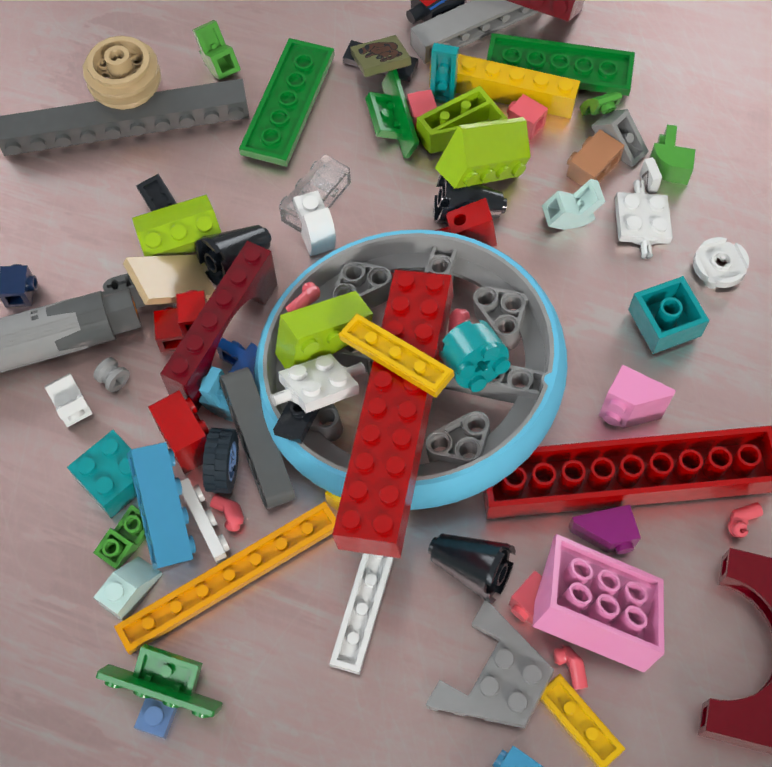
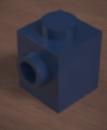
[0,264,38,308]

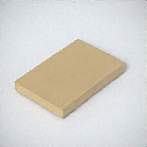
[123,255,215,305]

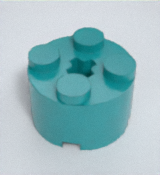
[439,320,511,392]

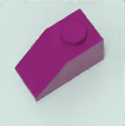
[568,504,641,555]

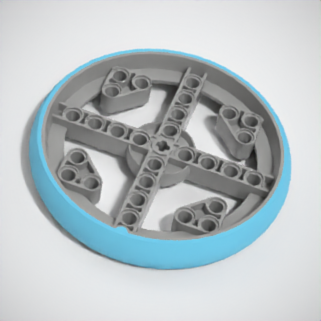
[254,230,568,510]

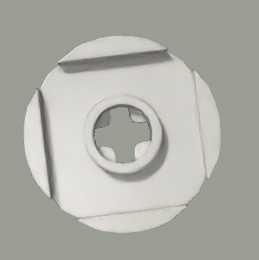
[693,237,749,289]

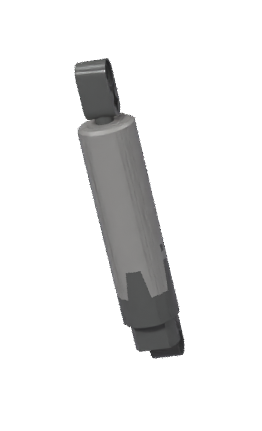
[0,273,147,373]

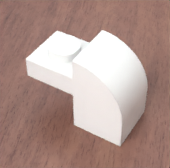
[293,190,336,257]
[45,373,93,427]

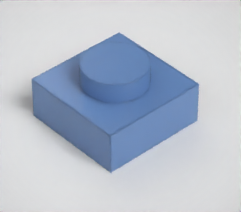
[134,698,178,739]

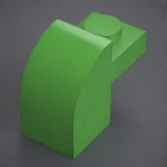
[192,20,241,80]
[650,124,696,185]

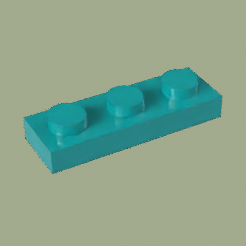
[430,43,459,104]

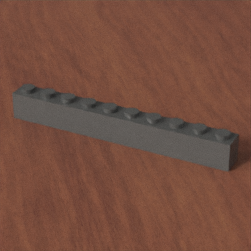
[0,79,250,156]

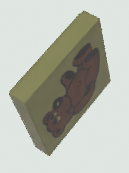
[350,35,411,77]

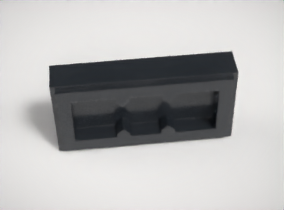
[136,173,177,212]
[273,401,320,444]

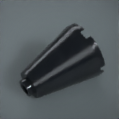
[433,174,507,224]
[195,225,272,286]
[428,533,516,603]

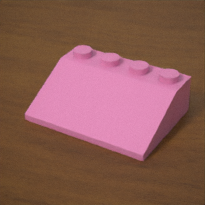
[532,534,664,672]

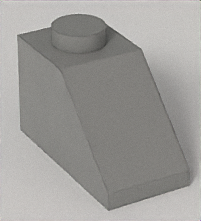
[592,109,649,166]

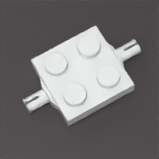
[614,179,673,259]
[270,353,366,413]

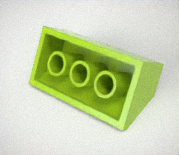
[435,117,531,189]

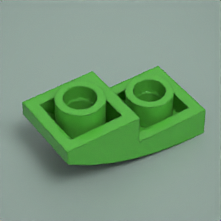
[579,92,623,116]
[93,504,146,569]

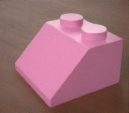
[599,365,676,428]

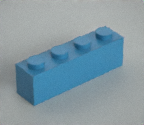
[127,442,196,570]

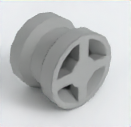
[93,357,130,393]

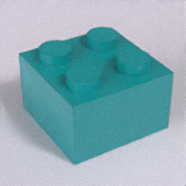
[628,276,710,354]
[67,430,136,518]

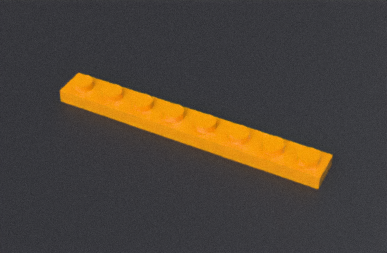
[114,501,336,655]

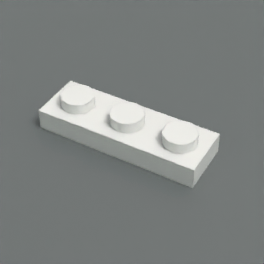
[180,478,230,565]

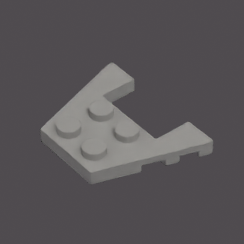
[426,601,554,728]

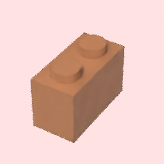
[566,130,625,186]

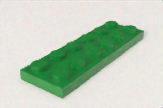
[487,33,635,96]
[239,38,335,167]

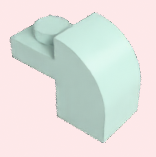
[542,179,606,230]

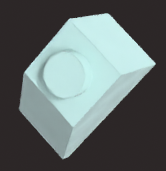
[93,556,163,621]

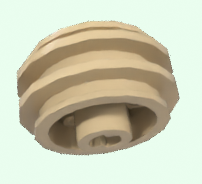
[83,36,161,110]

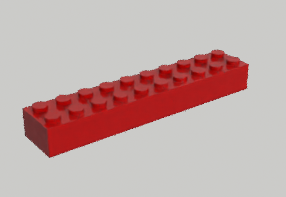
[332,270,454,558]
[483,425,772,519]

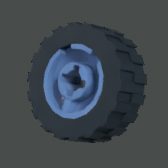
[202,428,239,494]

